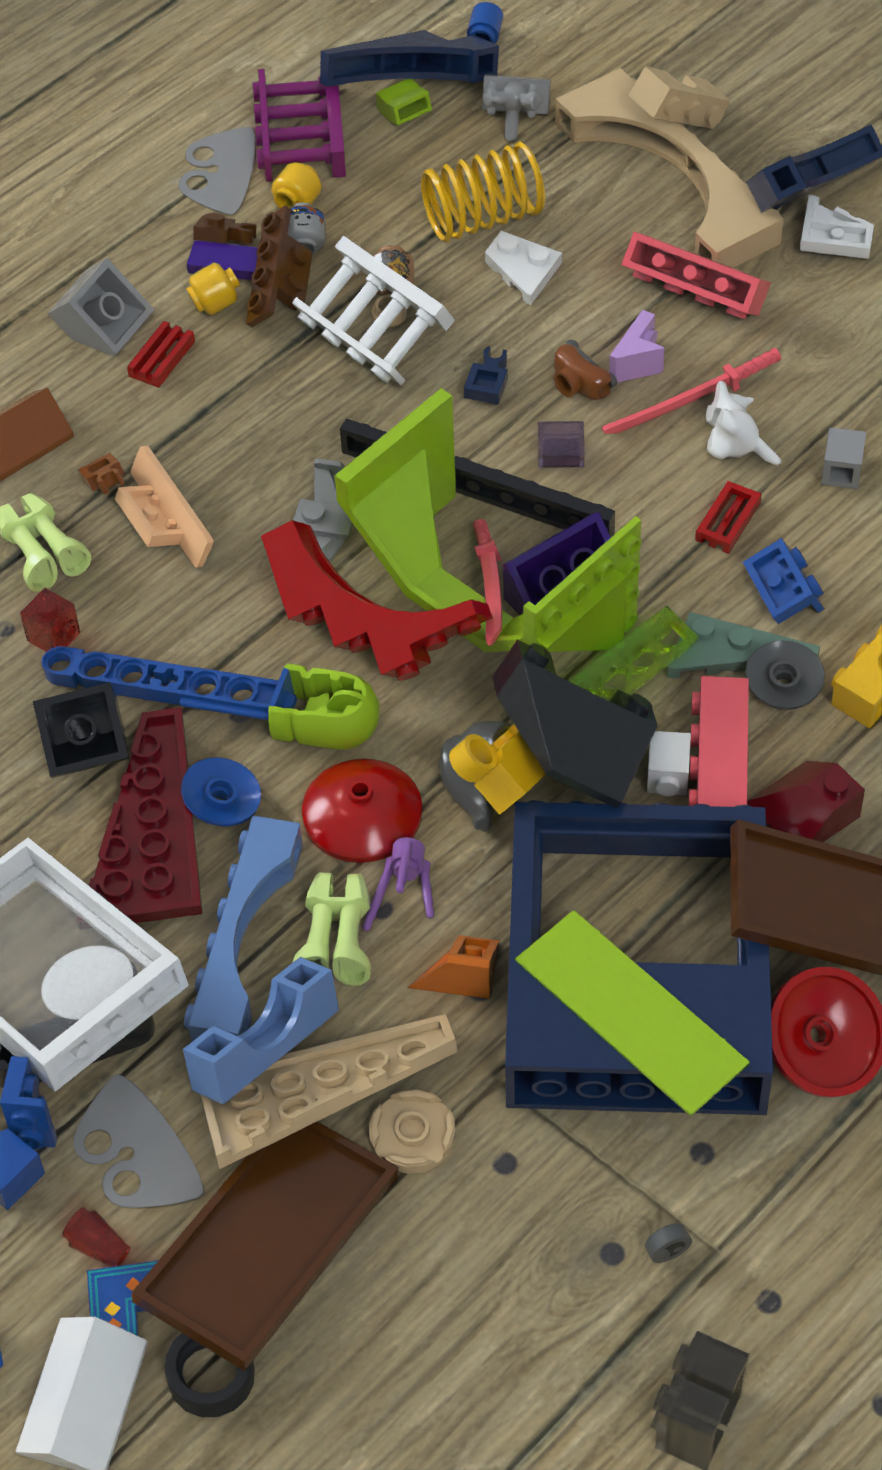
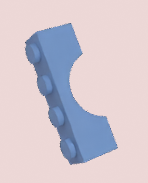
[183,957,339,1105]

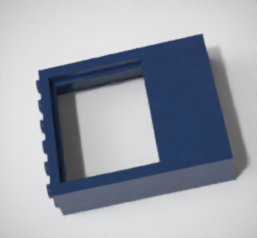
[505,800,773,1115]

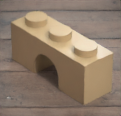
[628,66,731,129]

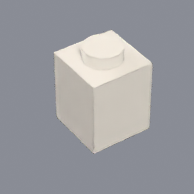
[647,731,691,796]

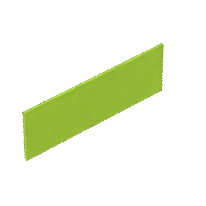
[515,910,750,1116]

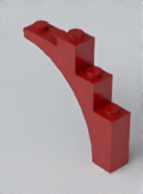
[261,520,493,681]

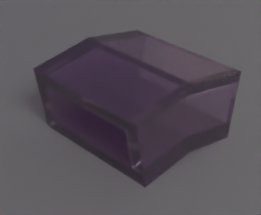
[538,421,585,468]

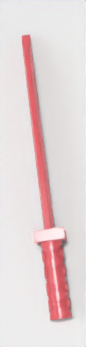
[602,348,781,434]
[473,519,502,645]

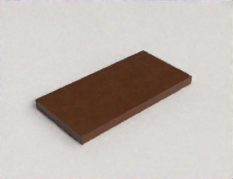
[730,819,882,975]
[132,1122,398,1371]

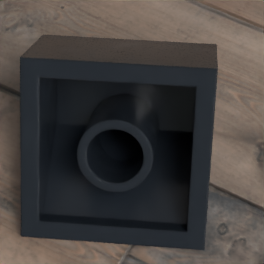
[33,682,129,778]

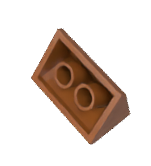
[0,387,74,481]

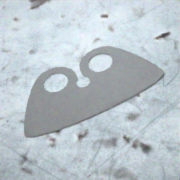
[179,127,255,215]
[73,1074,203,1208]

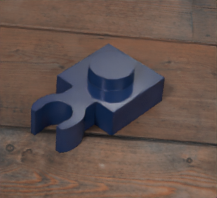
[464,346,508,405]

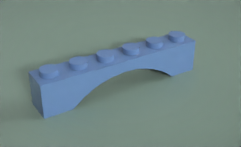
[184,816,303,1042]

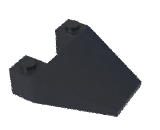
[492,639,658,809]

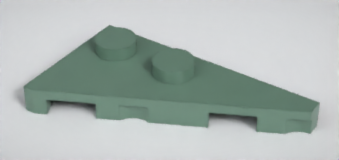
[667,612,820,678]

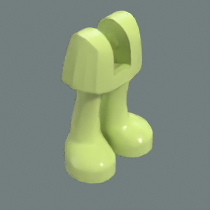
[0,493,92,592]
[293,872,371,986]

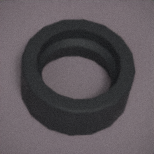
[165,1333,255,1417]

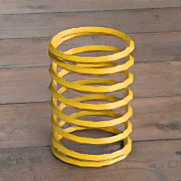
[421,141,545,243]

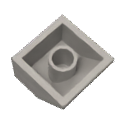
[48,258,155,356]

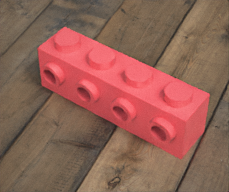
[621,232,771,319]
[688,676,749,807]

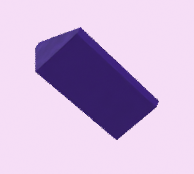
[503,512,611,615]

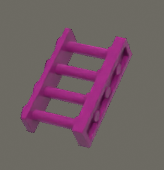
[252,69,346,181]

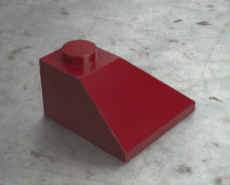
[747,761,865,842]

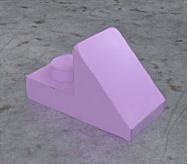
[609,310,665,383]

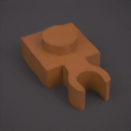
[78,453,125,494]

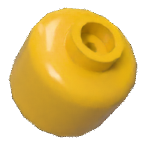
[271,162,322,208]
[186,263,240,315]

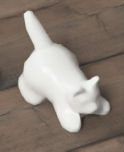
[706,381,781,465]

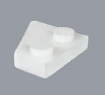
[800,195,874,259]

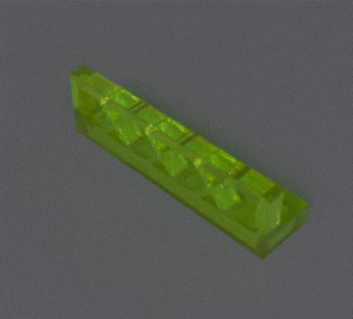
[569,605,699,701]

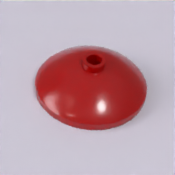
[302,759,422,863]
[771,967,882,1098]

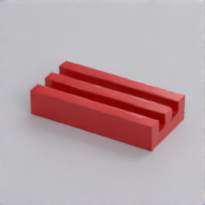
[127,321,195,388]
[695,481,762,554]

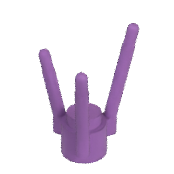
[362,837,434,931]

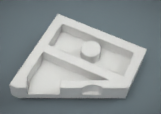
[485,231,562,305]

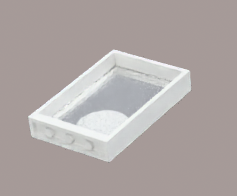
[0,838,189,1092]

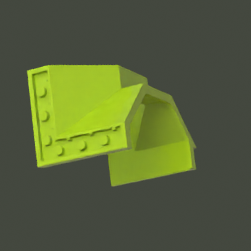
[335,388,642,653]

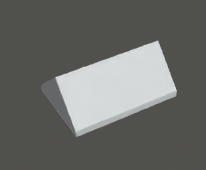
[15,1317,148,1470]

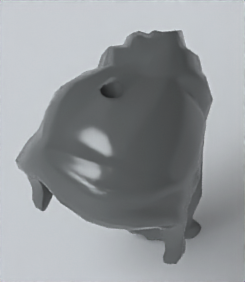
[438,721,512,832]

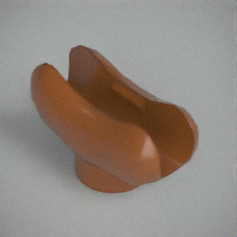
[554,344,611,400]

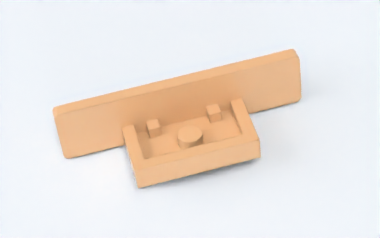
[115,446,213,568]

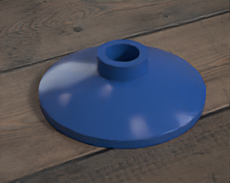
[181,757,261,827]

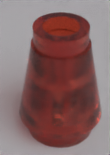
[62,1207,131,1267]

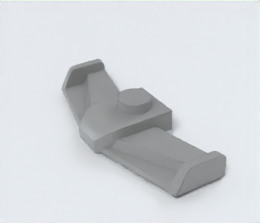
[293,458,353,562]

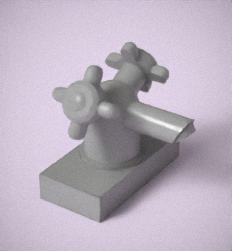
[482,74,551,141]

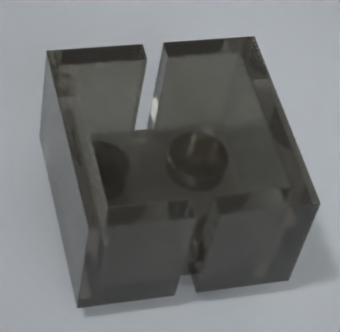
[651,1331,749,1470]

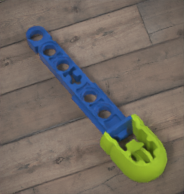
[41,646,380,750]

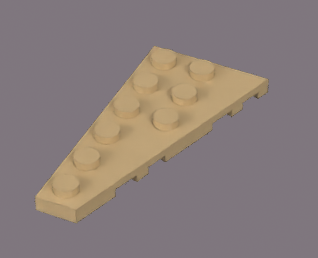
[200,1014,458,1169]

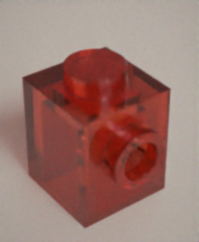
[20,588,81,652]

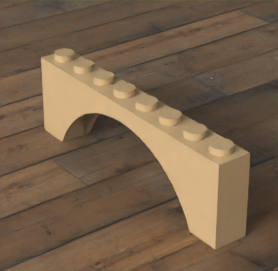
[555,68,783,268]

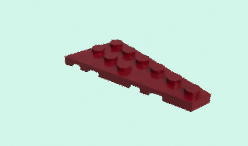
[77,707,203,931]

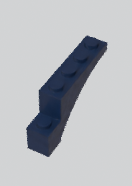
[320,30,499,87]
[746,124,882,213]

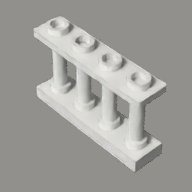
[292,236,455,386]

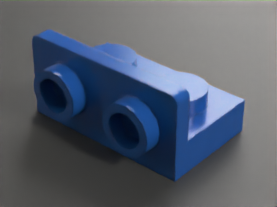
[743,538,825,624]
[0,1056,57,1150]

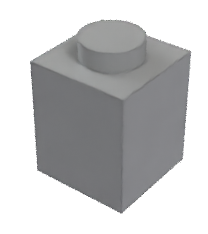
[821,427,866,489]

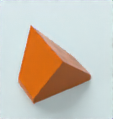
[407,935,500,999]

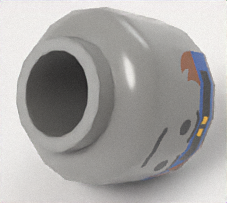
[287,203,326,255]

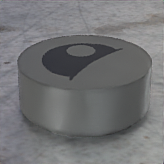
[645,1223,692,1263]

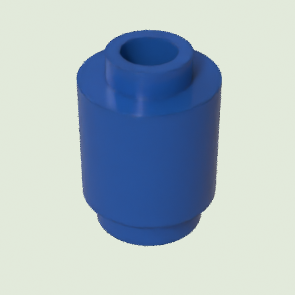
[467,2,503,44]

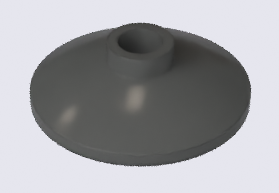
[745,640,824,710]

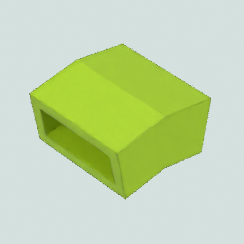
[376,79,432,126]

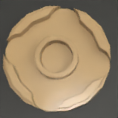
[369,1089,456,1174]

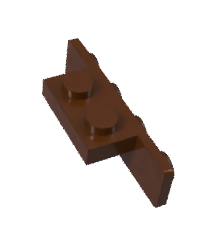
[246,205,313,328]

